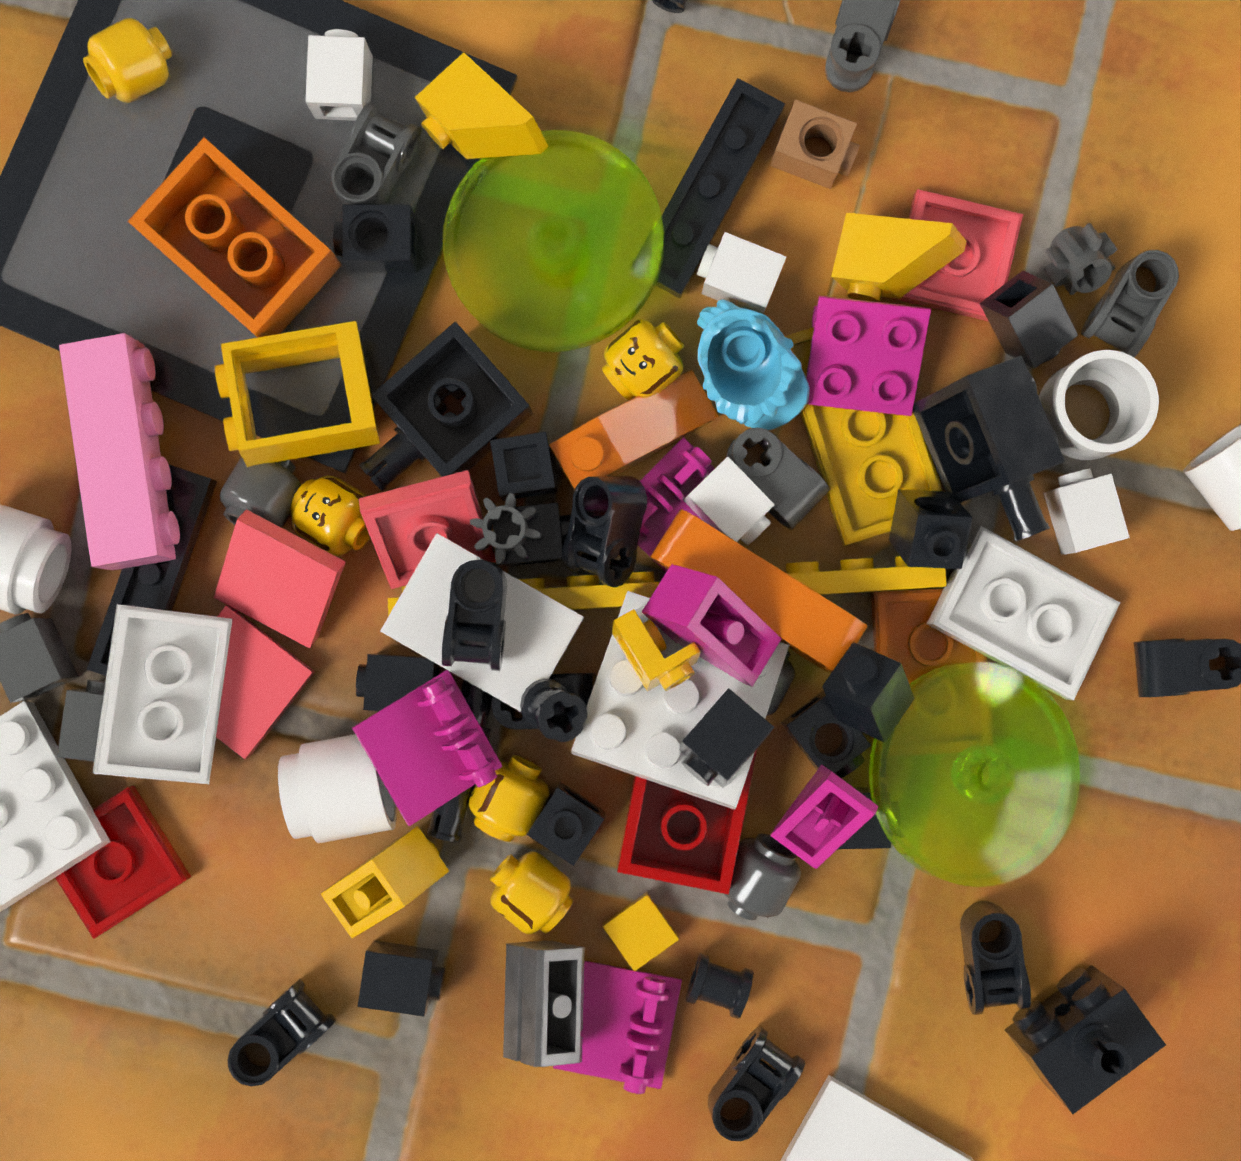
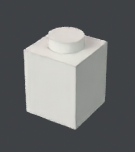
[306,29,373,121]
[697,232,786,313]
[683,457,775,546]
[1044,468,1130,555]

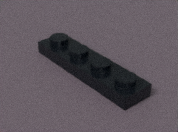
[633,78,785,298]
[87,464,217,676]

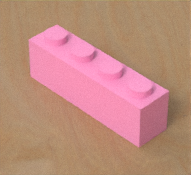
[59,333,180,570]

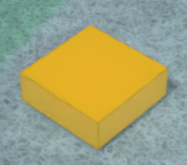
[602,892,679,972]

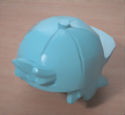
[697,299,810,430]

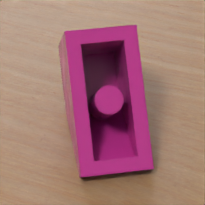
[642,564,781,687]

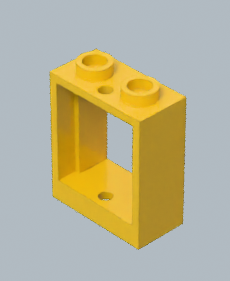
[214,321,380,467]

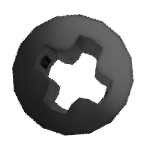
[520,679,588,742]
[685,953,754,1019]

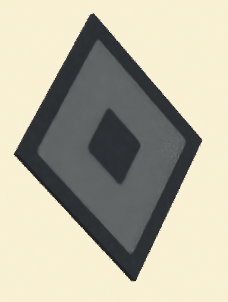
[0,0,518,474]

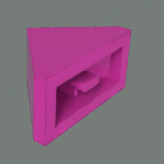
[770,764,879,869]

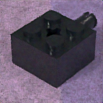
[359,321,533,492]
[913,355,1065,541]
[1005,965,1166,1114]

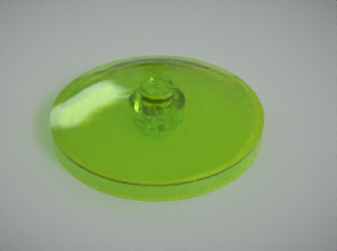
[443,130,665,352]
[869,662,1080,887]

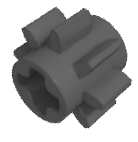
[1044,223,1117,295]
[470,493,541,564]

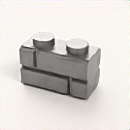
[503,941,585,1067]

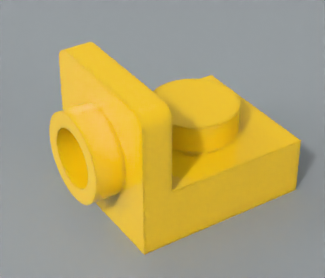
[612,609,701,692]

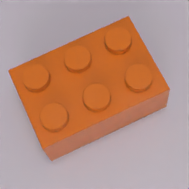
[127,137,342,337]

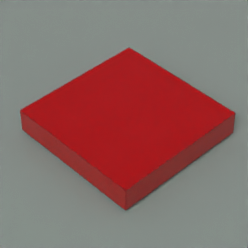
[55,785,191,939]

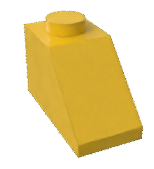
[414,52,549,159]
[831,213,967,302]
[321,826,449,938]

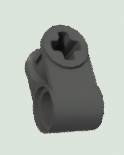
[825,0,900,93]
[332,102,422,205]
[1081,250,1179,357]
[726,428,830,530]

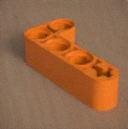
[650,509,868,674]

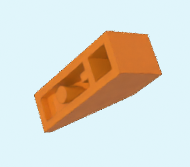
[549,370,719,491]

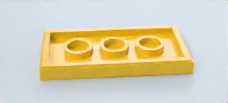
[785,328,942,546]

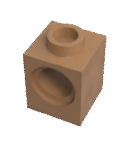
[770,99,860,189]

